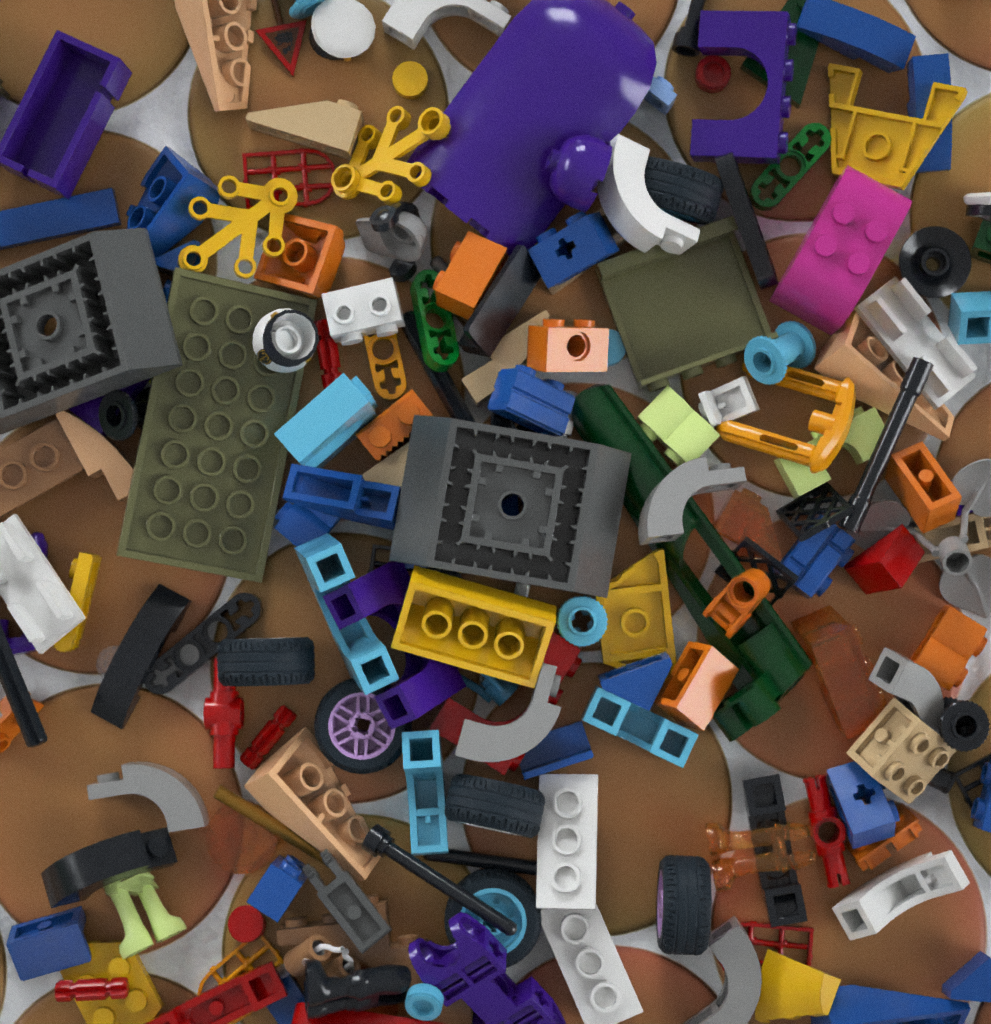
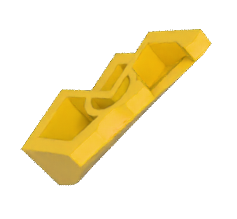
[755,949,841,1023]

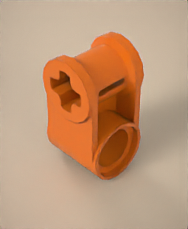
[702,568,770,639]

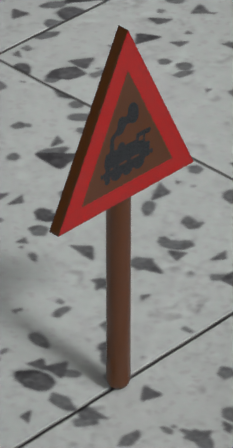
[255,0,307,77]

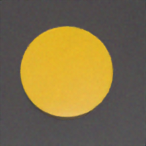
[392,61,428,100]

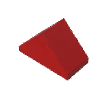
[844,524,925,595]

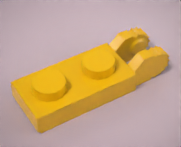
[53,552,102,653]

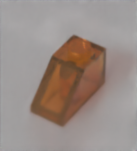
[713,488,782,561]

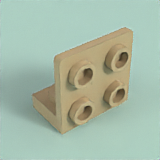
[846,697,956,804]

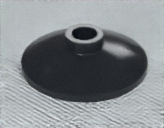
[899,226,971,298]

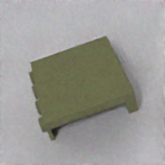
[595,215,778,393]

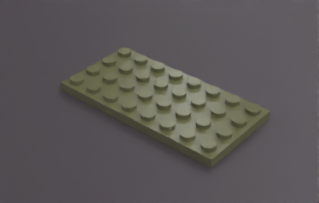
[116,267,318,583]

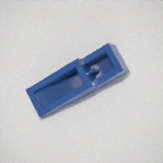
[797,0,916,73]
[906,53,952,174]
[282,464,401,530]

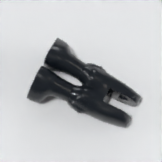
[304,959,412,1019]

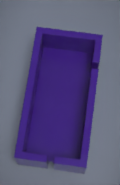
[0,30,132,200]

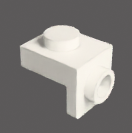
[698,376,760,427]

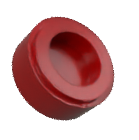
[694,55,731,93]
[228,905,267,943]

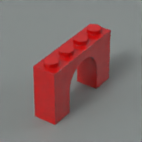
[429,632,582,775]

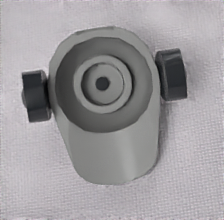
[355,201,427,282]

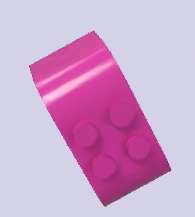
[769,165,912,335]

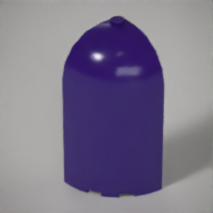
[407,0,657,256]

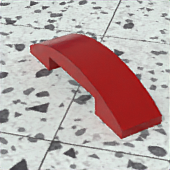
[144,961,288,1024]

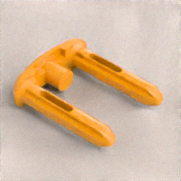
[715,362,856,474]

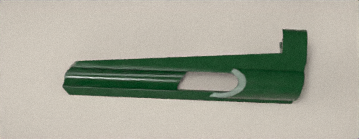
[572,384,813,742]

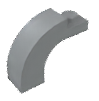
[868,647,944,735]
[455,663,562,762]
[683,915,762,1024]

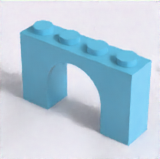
[274,373,378,468]
[294,533,399,695]

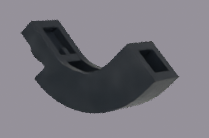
[41,827,178,908]

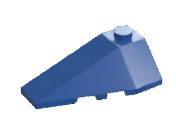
[126,146,221,258]
[810,985,971,1024]

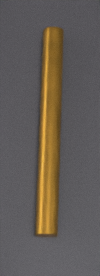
[213,785,325,865]

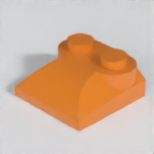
[254,213,345,299]

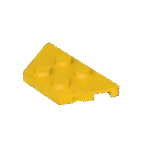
[595,548,677,683]
[60,940,164,1024]

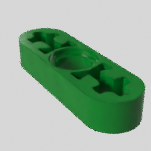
[749,123,831,211]
[410,269,459,372]

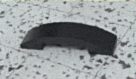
[91,584,192,729]
[742,774,808,928]

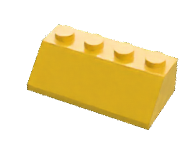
[391,565,556,689]

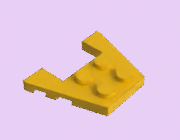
[828,63,968,191]

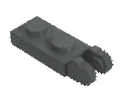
[302,849,393,954]

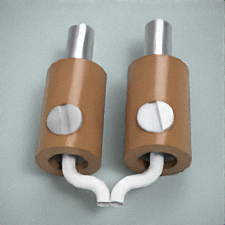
[277,934,361,979]

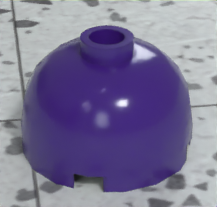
[545,135,612,213]

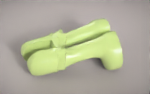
[103,872,187,960]

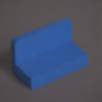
[520,720,594,780]
[6,906,92,981]

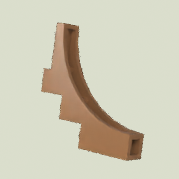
[276,894,473,1024]

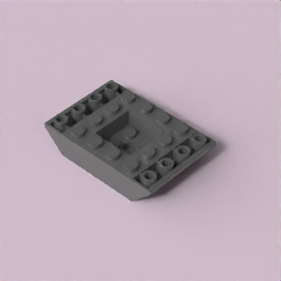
[0,228,183,435]
[389,415,632,598]

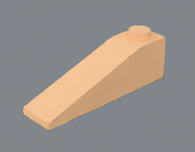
[174,0,257,112]
[814,309,954,441]
[244,727,381,882]

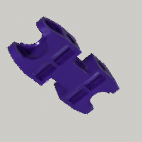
[408,912,566,1024]

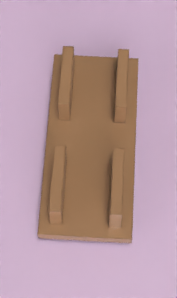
[0,418,85,518]

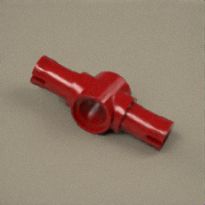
[203,658,245,769]
[803,774,851,888]

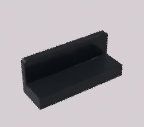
[457,245,541,357]

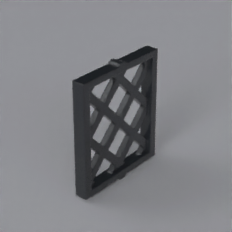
[776,482,854,542]
[714,536,799,606]

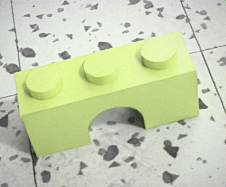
[773,406,884,499]

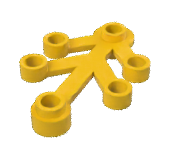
[331,106,451,206]
[178,175,298,279]

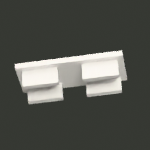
[854,276,977,410]
[0,514,86,654]
[536,774,598,910]
[540,904,644,1024]

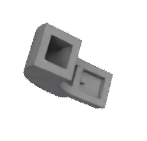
[638,457,747,545]
[87,761,210,833]

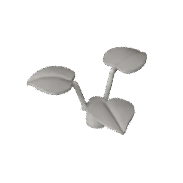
[846,458,991,618]

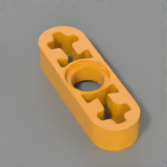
[363,334,407,402]

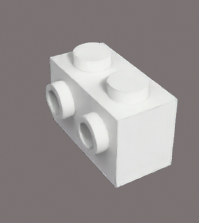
[321,277,405,345]

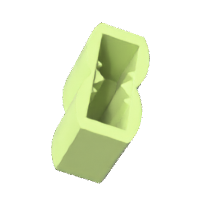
[637,385,720,467]

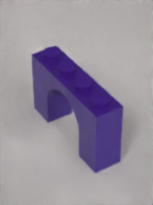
[690,10,797,164]
[323,561,466,730]

